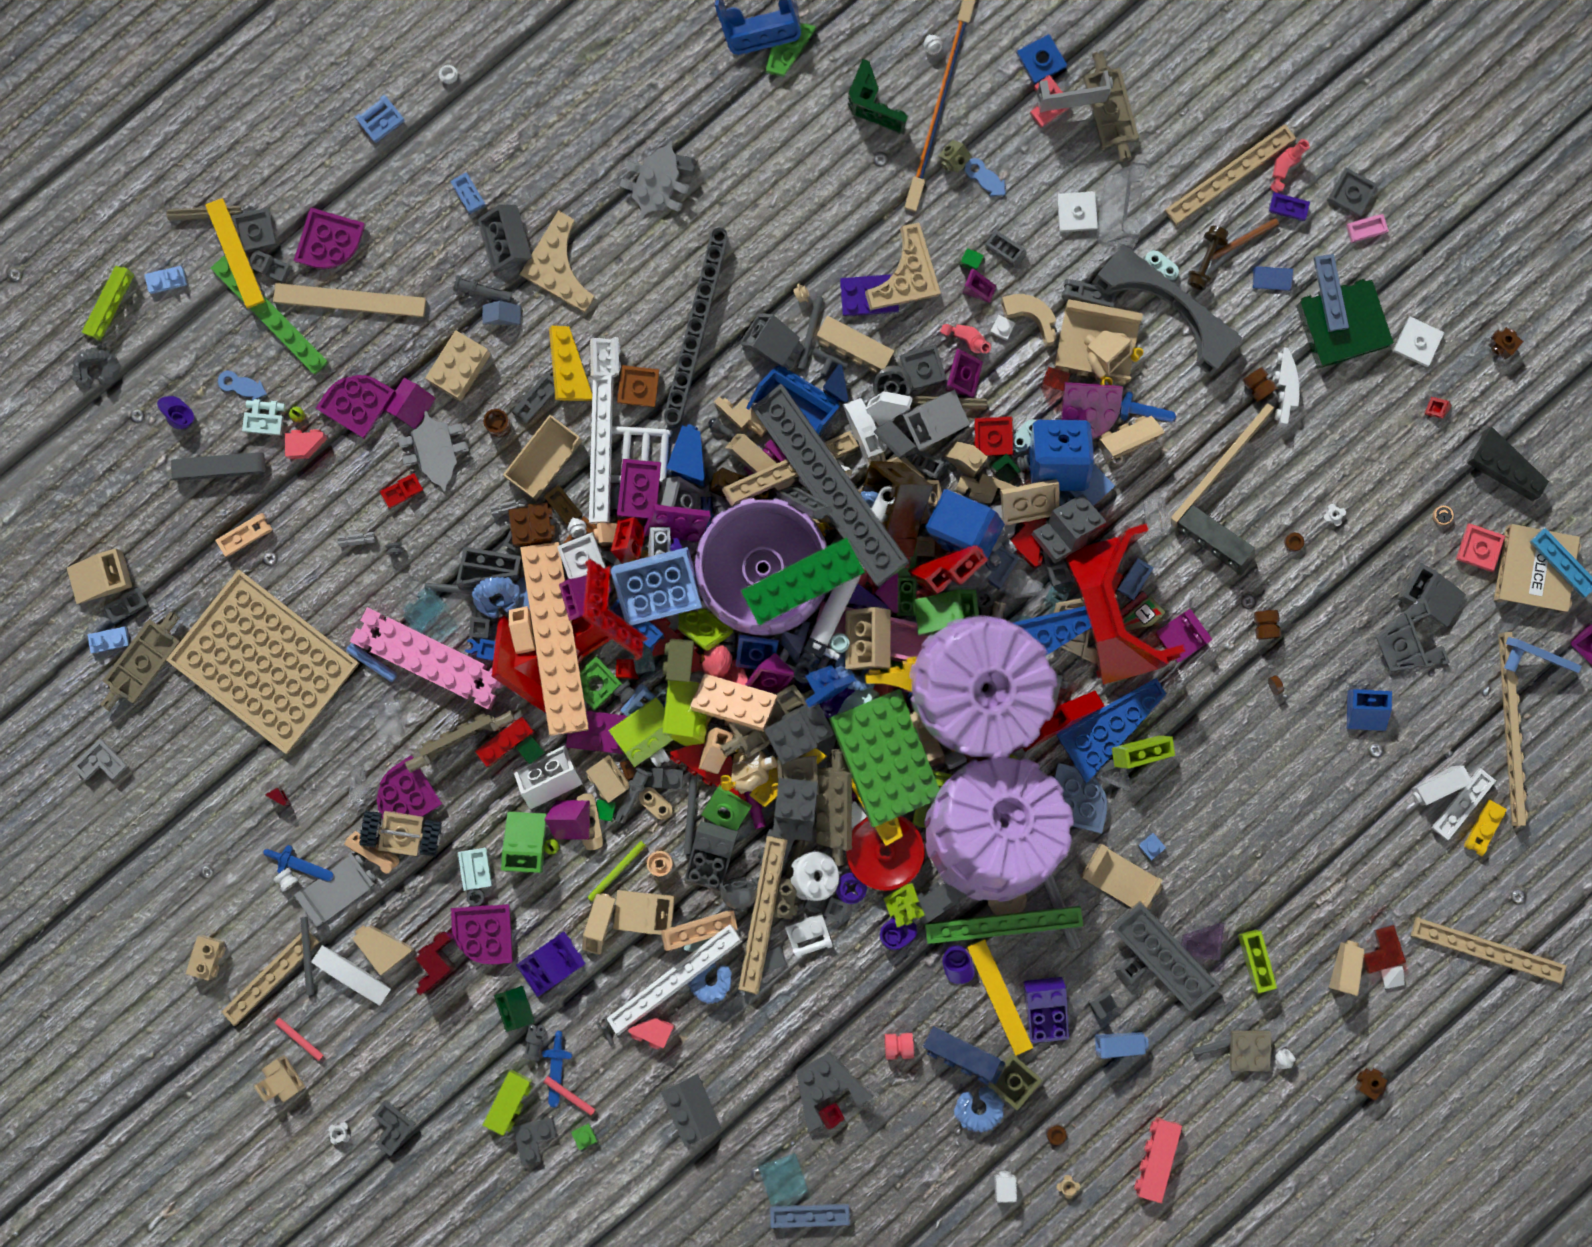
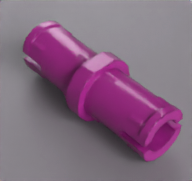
[744,791,767,829]

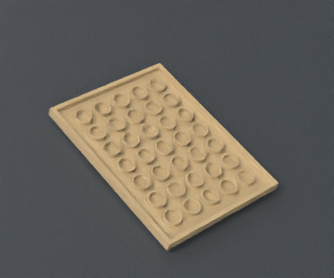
[166,569,359,754]

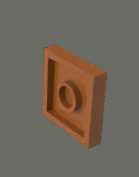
[617,365,660,408]

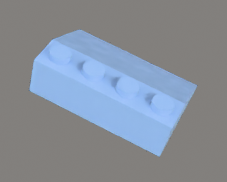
[611,547,702,625]

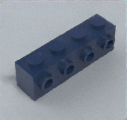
[923,1026,1006,1085]

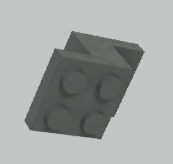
[1032,494,1106,563]
[764,704,834,765]
[773,778,818,841]

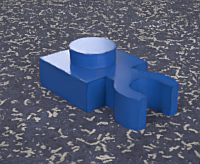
[465,639,495,661]

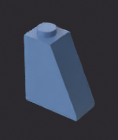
[1095,1032,1148,1058]

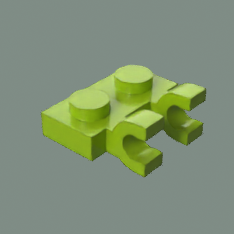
[884,884,925,928]

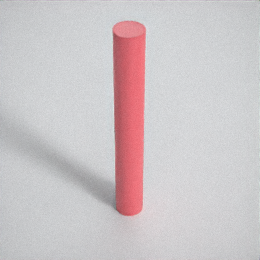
[1120,592,1148,619]
[274,1017,324,1061]
[543,1076,595,1116]

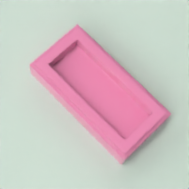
[1346,214,1389,243]

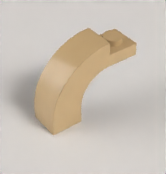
[1001,294,1056,347]
[910,711,945,767]

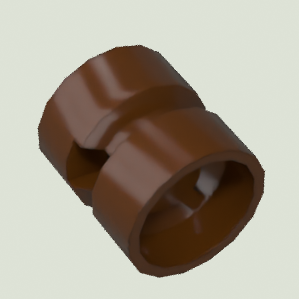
[1242,366,1278,402]
[483,408,512,438]
[1254,610,1281,640]

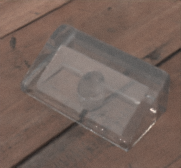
[1143,497,1170,538]

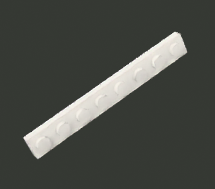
[589,376,613,524]
[607,924,742,1035]

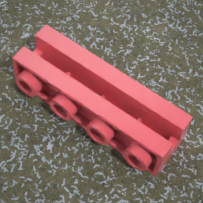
[1134,1117,1182,1203]

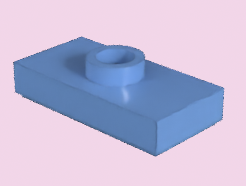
[450,172,486,214]
[1117,558,1153,600]

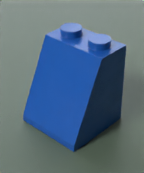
[667,424,706,487]

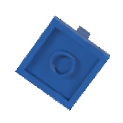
[805,665,856,707]

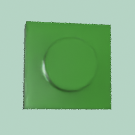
[571,1123,598,1150]

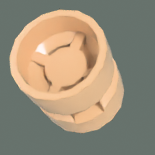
[647,851,673,876]

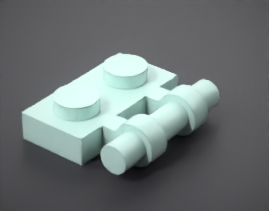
[242,399,285,436]

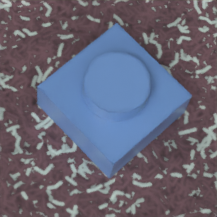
[1138,833,1166,860]

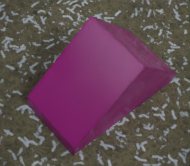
[963,269,997,303]

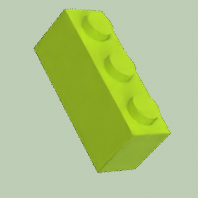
[1112,735,1175,769]
[1238,930,1277,993]
[482,1069,533,1136]

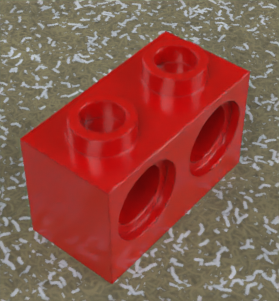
[611,517,645,564]

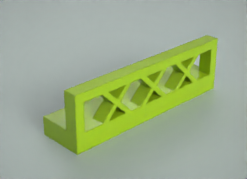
[82,265,134,342]

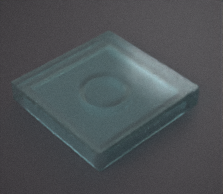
[758,1153,808,1204]

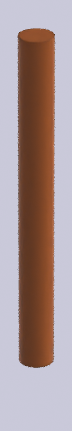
[1212,218,1279,260]

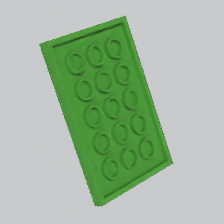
[829,689,940,827]

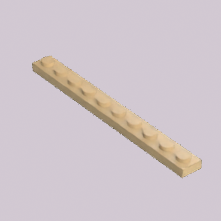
[1498,632,1528,826]

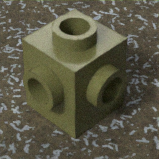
[938,140,972,173]

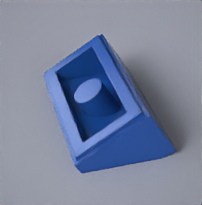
[1252,266,1294,291]

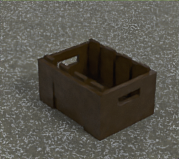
[861,461,933,557]

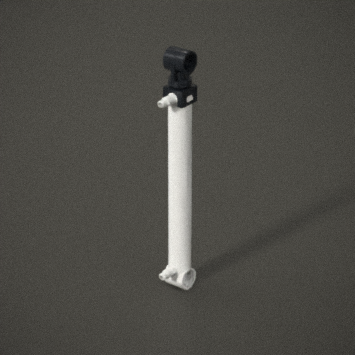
[794,487,895,683]

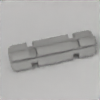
[490,498,528,517]
[337,532,376,547]

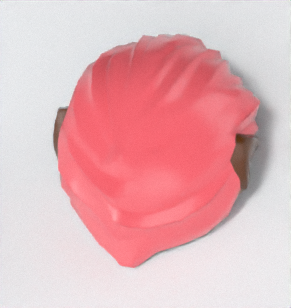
[699,644,732,678]

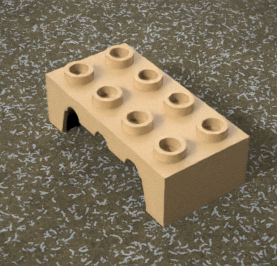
[503,415,582,501]

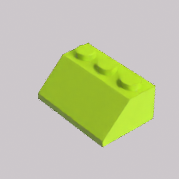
[662,680,708,746]
[609,697,673,767]

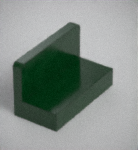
[494,986,534,1032]

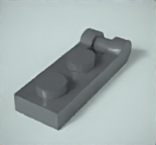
[1061,279,1117,308]
[512,373,555,425]

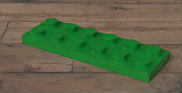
[741,537,865,626]

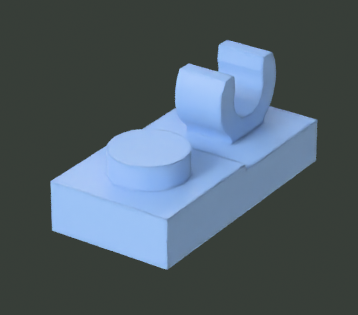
[144,265,187,294]
[87,627,130,654]

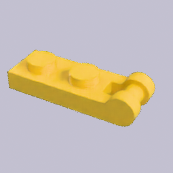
[1464,800,1507,857]

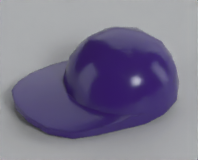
[157,396,194,429]
[879,917,918,951]
[942,946,975,984]

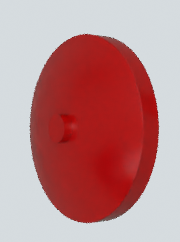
[846,816,924,890]

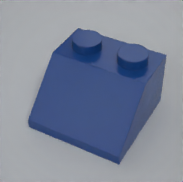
[736,635,778,670]

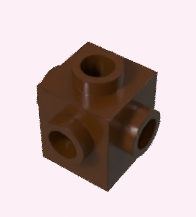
[1488,327,1524,360]
[1354,1068,1388,1101]

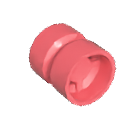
[885,1033,914,1060]

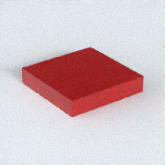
[974,416,1014,456]

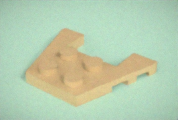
[1054,593,1117,666]

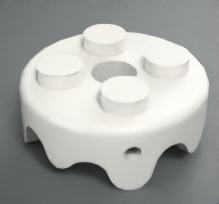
[791,852,839,901]

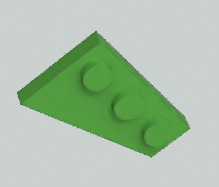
[766,23,816,77]

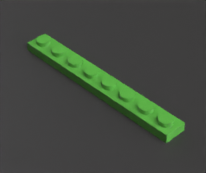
[211,256,329,375]
[925,906,1083,944]

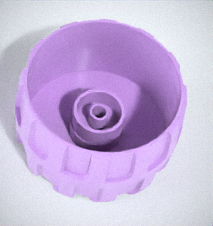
[695,498,828,636]
[909,616,1057,758]
[925,755,1073,902]

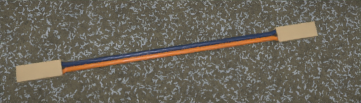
[904,0,975,212]

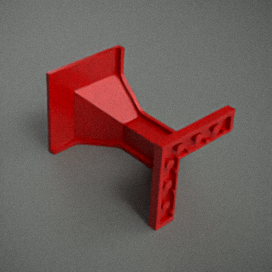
[1064,523,1185,685]
[491,559,649,713]

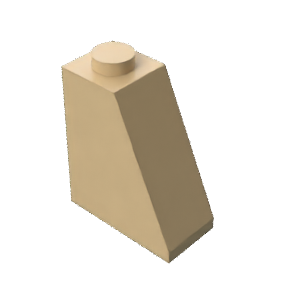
[943,441,988,478]
[582,894,615,955]
[352,925,415,976]
[1329,940,1364,996]

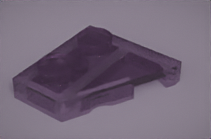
[1181,922,1225,961]

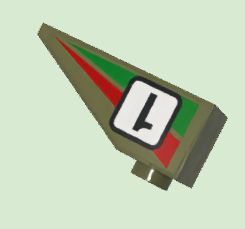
[1122,596,1165,632]

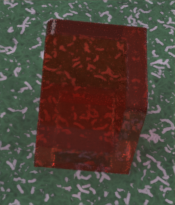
[1041,366,1070,391]

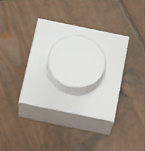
[990,315,1015,341]

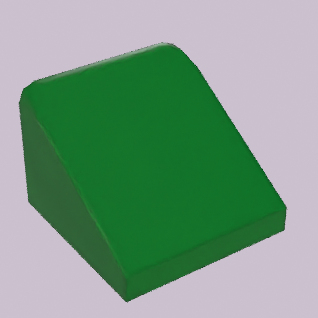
[959,248,984,271]
[596,799,616,822]

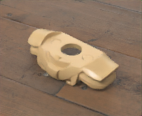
[577,794,603,850]

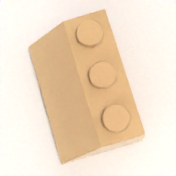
[1097,415,1165,463]
[845,607,890,669]

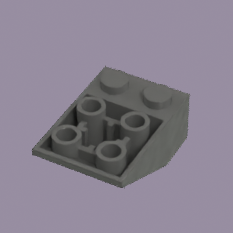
[1397,563,1466,627]
[684,821,738,891]

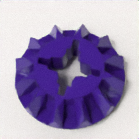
[836,873,867,904]

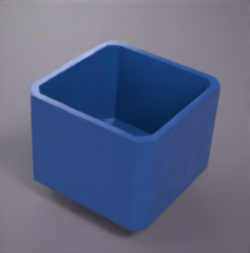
[1029,419,1094,491]
[926,489,1005,559]

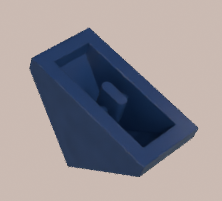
[823,364,849,404]

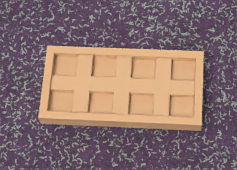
[690,674,778,732]

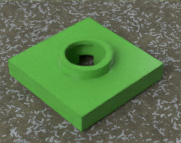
[579,657,622,711]
[701,785,752,831]

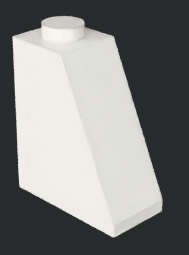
[1411,765,1473,805]

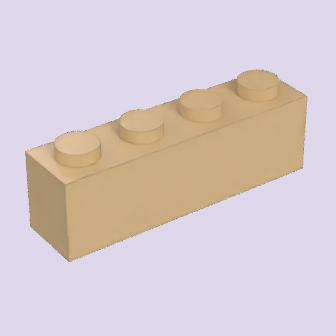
[816,316,894,374]

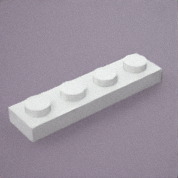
[1431,768,1496,840]

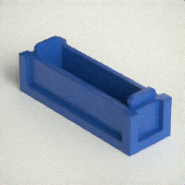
[609,599,665,651]

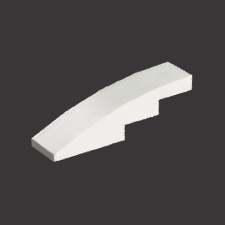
[311,945,391,1005]

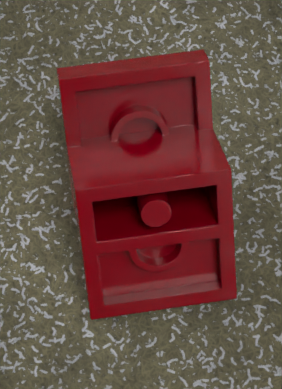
[415,931,456,995]

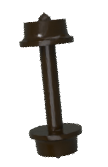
[1187,225,1229,290]

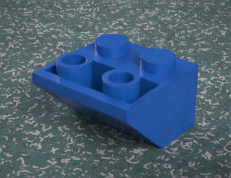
[1346,689,1392,731]

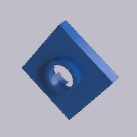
[1016,34,1067,85]

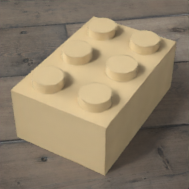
[425,330,491,402]

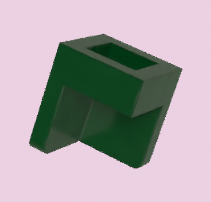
[990,454,1021,483]
[515,735,546,764]

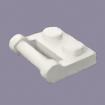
[785,913,833,959]

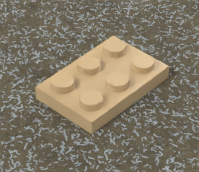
[1001,479,1059,526]

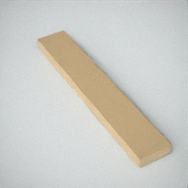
[221,931,320,1026]

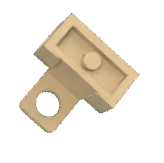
[255,1055,306,1103]

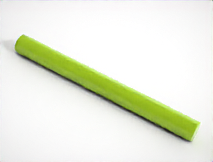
[587,841,646,902]

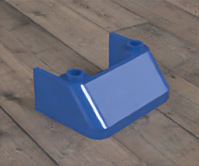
[715,0,801,55]
[746,366,840,437]

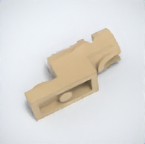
[714,397,768,437]
[955,474,1016,504]

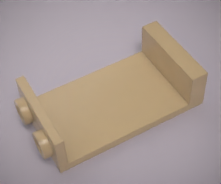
[1080,844,1163,910]

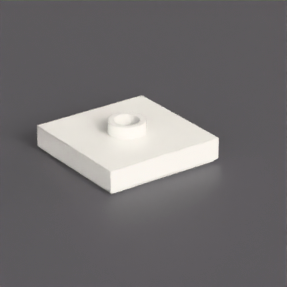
[1057,191,1098,232]
[1393,317,1444,367]
[557,532,606,579]

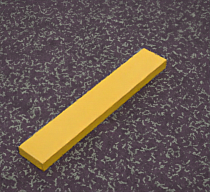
[205,198,265,309]
[967,939,1033,1056]

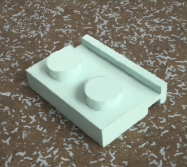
[458,847,492,891]

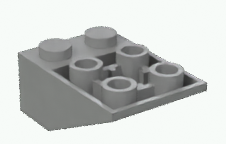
[903,390,970,450]

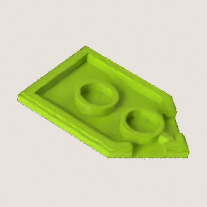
[678,608,733,651]

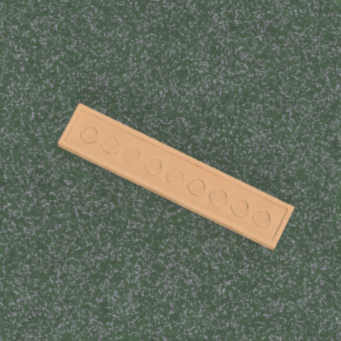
[520,542,588,736]

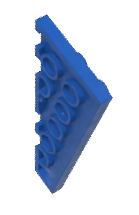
[1013,606,1091,656]
[1056,678,1166,784]

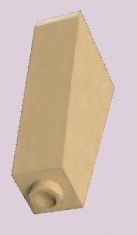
[725,434,795,492]

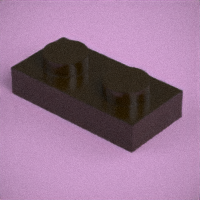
[544,485,583,526]

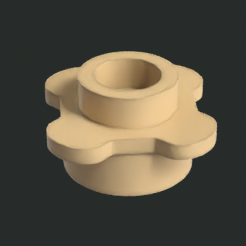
[794,284,810,303]
[1056,1175,1080,1199]

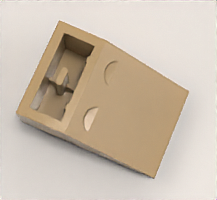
[67,548,133,604]
[613,890,675,935]

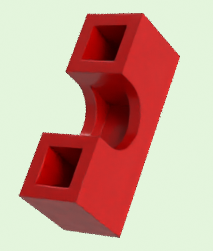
[475,716,536,768]

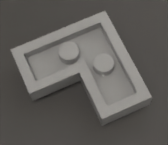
[72,739,128,780]

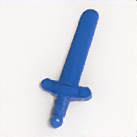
[1120,392,1176,422]
[263,845,334,881]
[542,1031,573,1108]

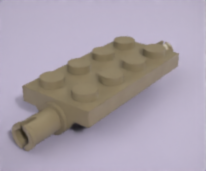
[1083,51,1139,162]
[100,611,181,711]
[720,683,815,758]
[405,711,516,773]
[816,749,852,866]

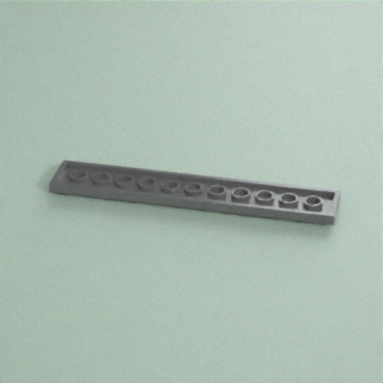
[752,384,910,586]

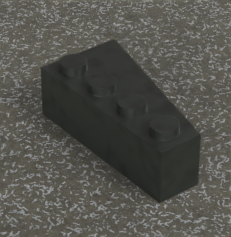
[1466,427,1549,501]
[1178,505,1255,576]

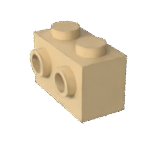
[586,755,630,803]
[186,935,225,980]

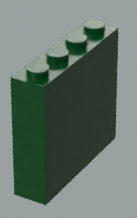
[1296,279,1394,370]

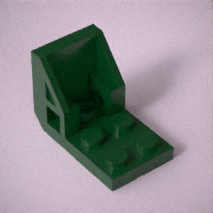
[848,59,909,135]

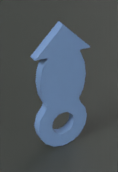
[964,158,1005,196]
[218,371,267,401]

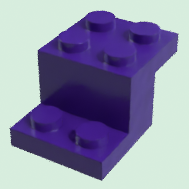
[516,931,586,997]

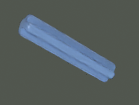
[346,643,397,682]

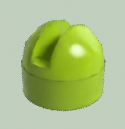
[289,407,305,423]
[544,839,559,854]

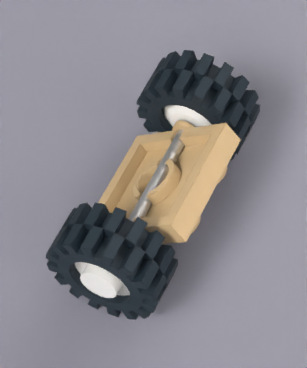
[359,811,442,857]

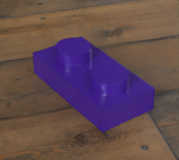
[1268,192,1310,221]

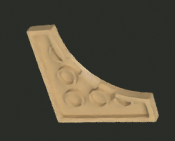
[520,211,595,313]
[865,223,941,310]

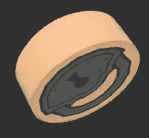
[1433,506,1454,525]

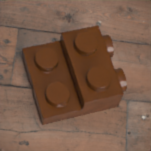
[508,503,555,547]

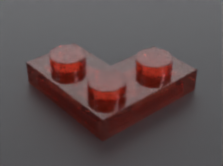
[1363,925,1406,974]

